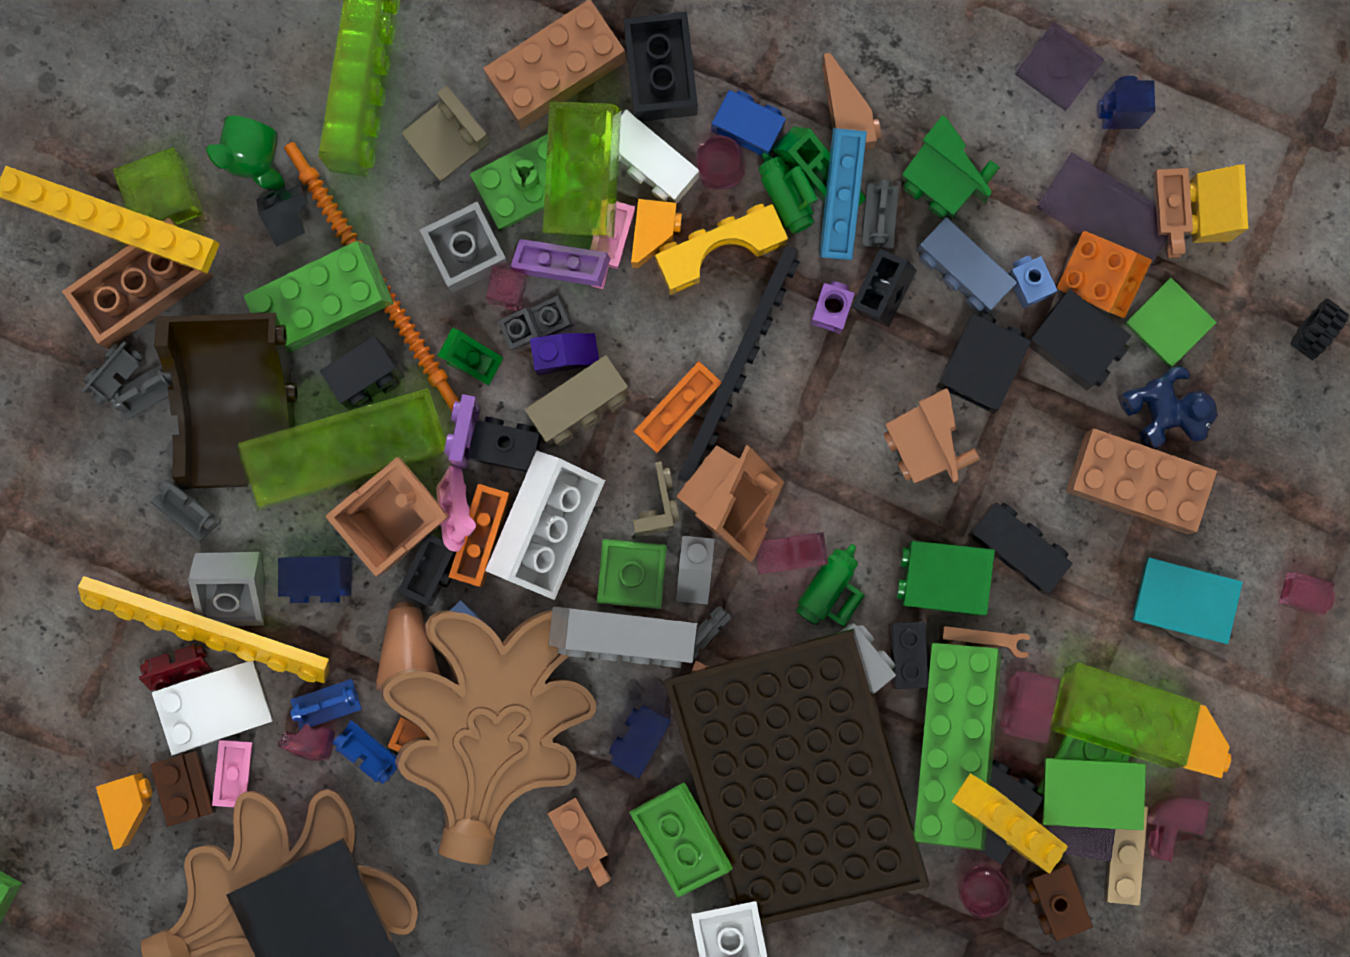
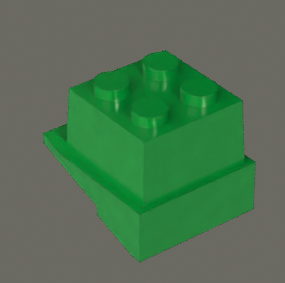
[902,115,1000,220]

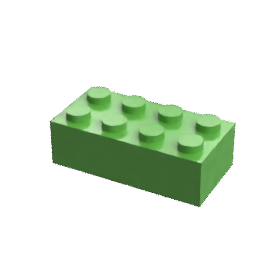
[243,241,394,354]

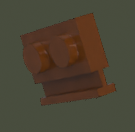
[151,750,216,827]

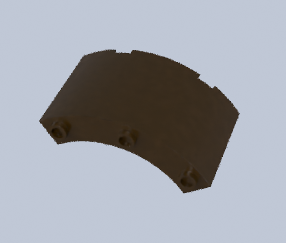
[154,313,301,489]

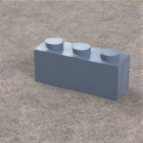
[917,217,1017,314]

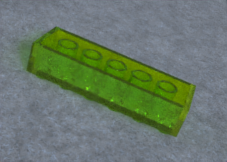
[318,0,400,177]
[237,388,446,511]

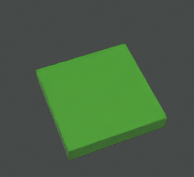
[1124,278,1217,368]
[597,539,667,609]

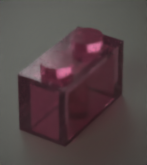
[1000,670,1060,743]

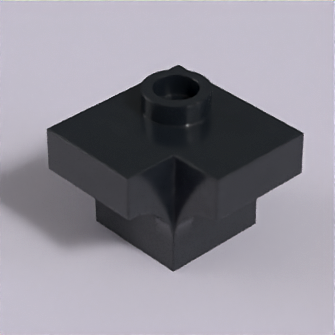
[256,184,308,246]

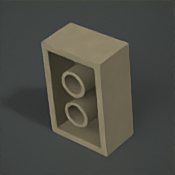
[524,355,630,449]

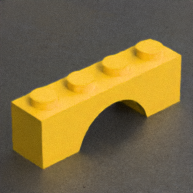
[655,204,788,295]
[951,773,1068,874]

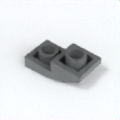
[498,295,573,350]

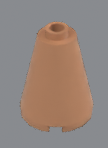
[376,602,441,690]

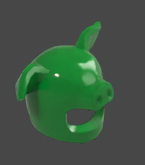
[206,115,285,190]

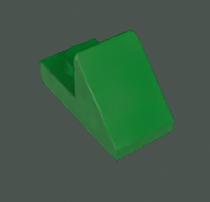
[437,328,503,386]

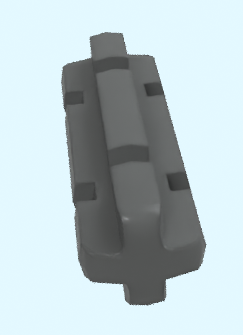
[693,606,732,661]

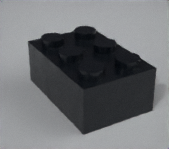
[623,11,698,122]

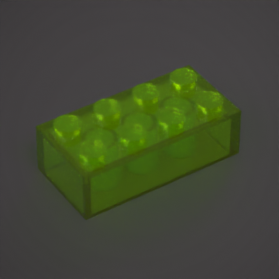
[543,102,621,238]
[1050,662,1201,769]

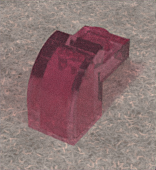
[756,532,828,575]
[1147,795,1210,862]

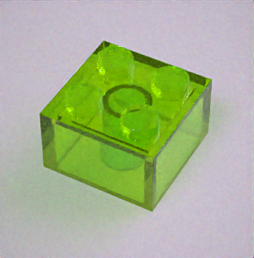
[113,147,203,224]

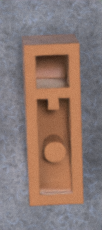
[821,53,881,150]

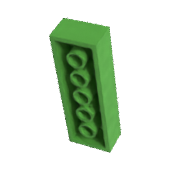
[914,643,1002,851]

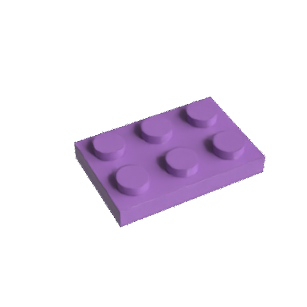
[444,394,481,470]

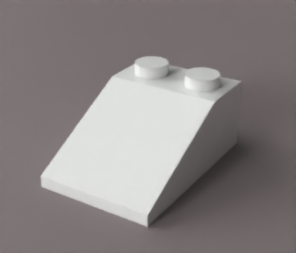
[152,661,273,755]
[691,901,767,957]

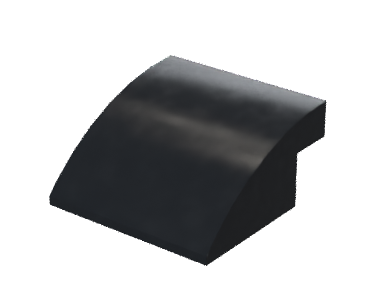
[226,838,401,957]

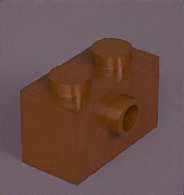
[1025,861,1093,942]

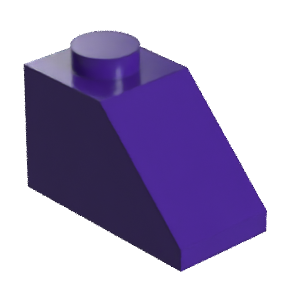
[530,333,599,375]

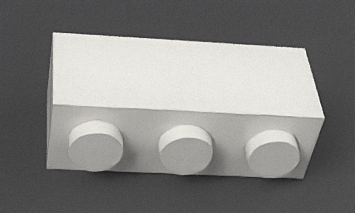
[601,110,699,204]

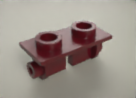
[139,644,212,691]

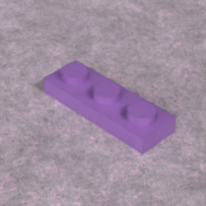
[510,239,611,287]

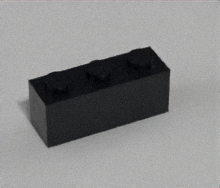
[968,502,1073,595]

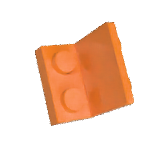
[1057,231,1152,319]

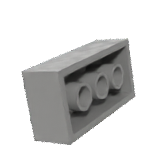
[548,607,697,668]

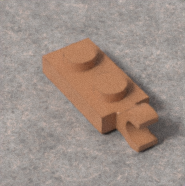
[1154,168,1193,258]
[939,626,1030,658]
[548,797,611,887]

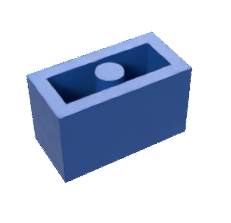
[711,90,786,157]

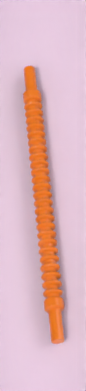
[284,142,460,411]

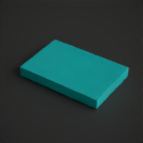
[1131,558,1243,644]

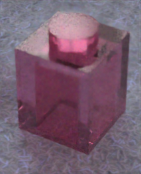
[486,267,527,311]
[1279,572,1335,615]

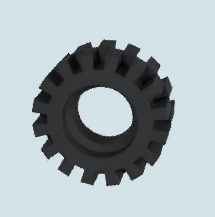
[1290,299,1350,360]

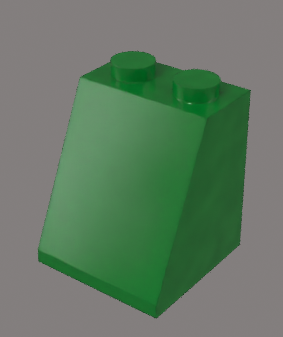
[896,541,995,616]

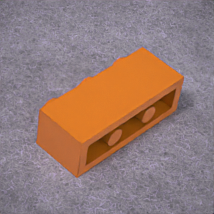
[449,484,512,588]

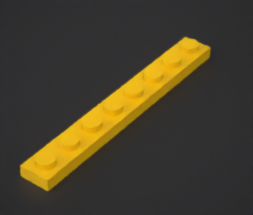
[0,166,220,274]
[78,576,329,683]

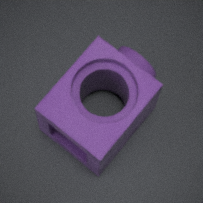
[810,281,855,334]

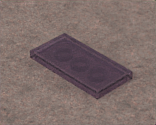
[1036,152,1168,271]

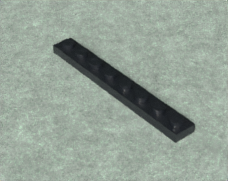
[678,245,800,483]

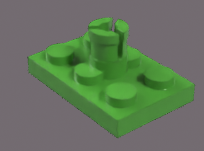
[470,131,584,232]

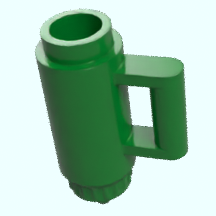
[758,153,818,235]
[795,544,865,627]

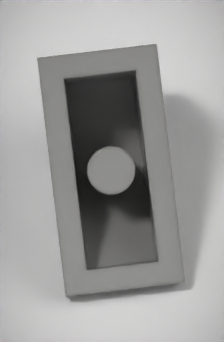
[676,536,715,604]

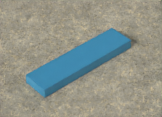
[819,128,867,260]

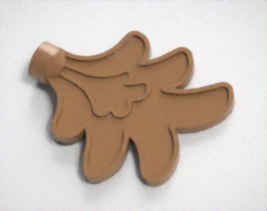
[380,609,596,865]
[141,788,419,957]

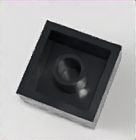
[320,335,405,411]

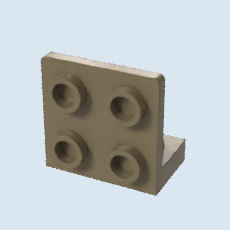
[402,85,490,182]
[633,461,679,537]

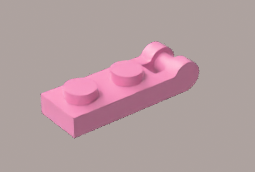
[436,465,476,552]

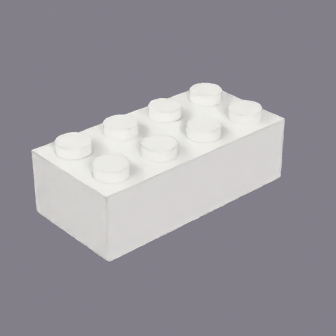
[485,450,605,600]

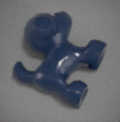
[1118,366,1218,450]

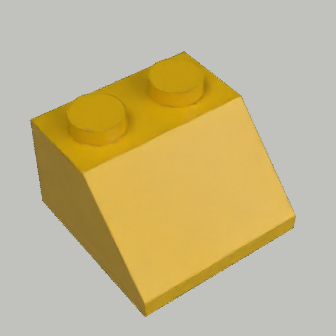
[1189,164,1249,243]

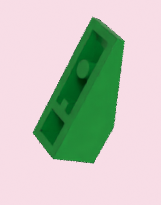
[772,126,866,207]

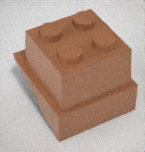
[883,388,980,484]
[676,445,784,562]
[325,457,450,577]

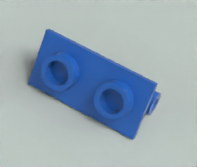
[290,679,362,731]
[332,720,397,784]

